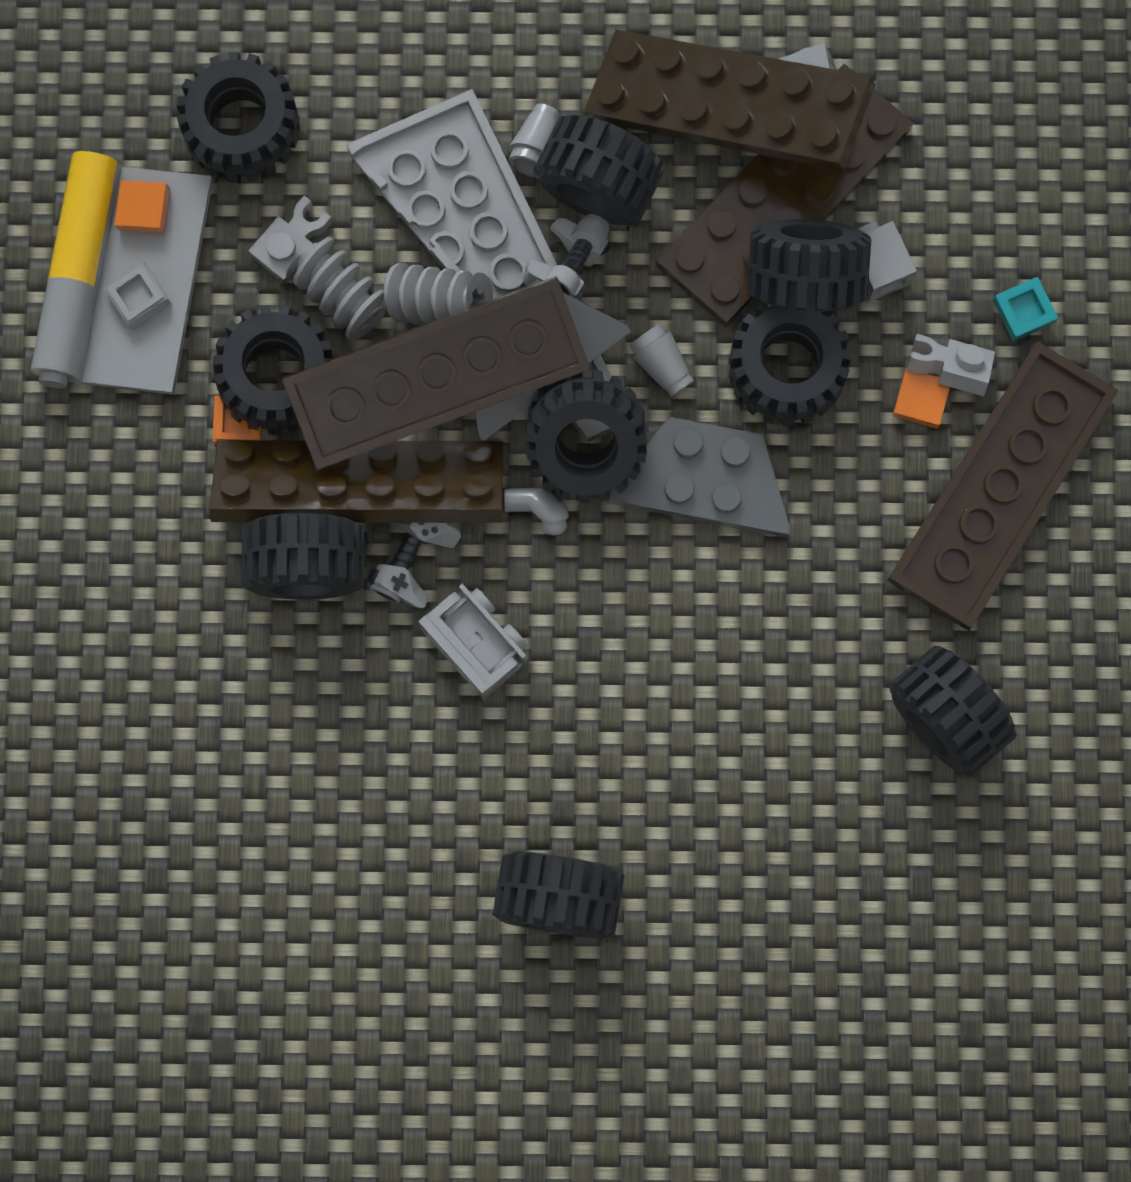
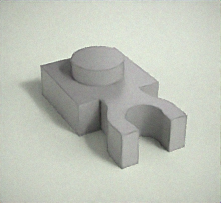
[248,195,333,285]
[907,334,995,396]

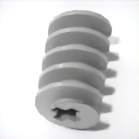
[286,236,386,342]
[384,263,493,325]

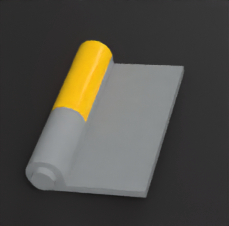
[30,151,214,395]

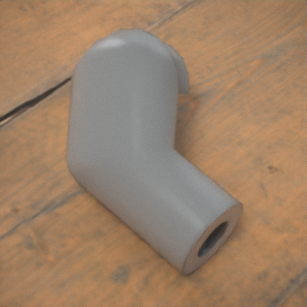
[504,488,569,535]

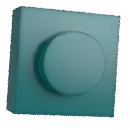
[992,277,1058,342]

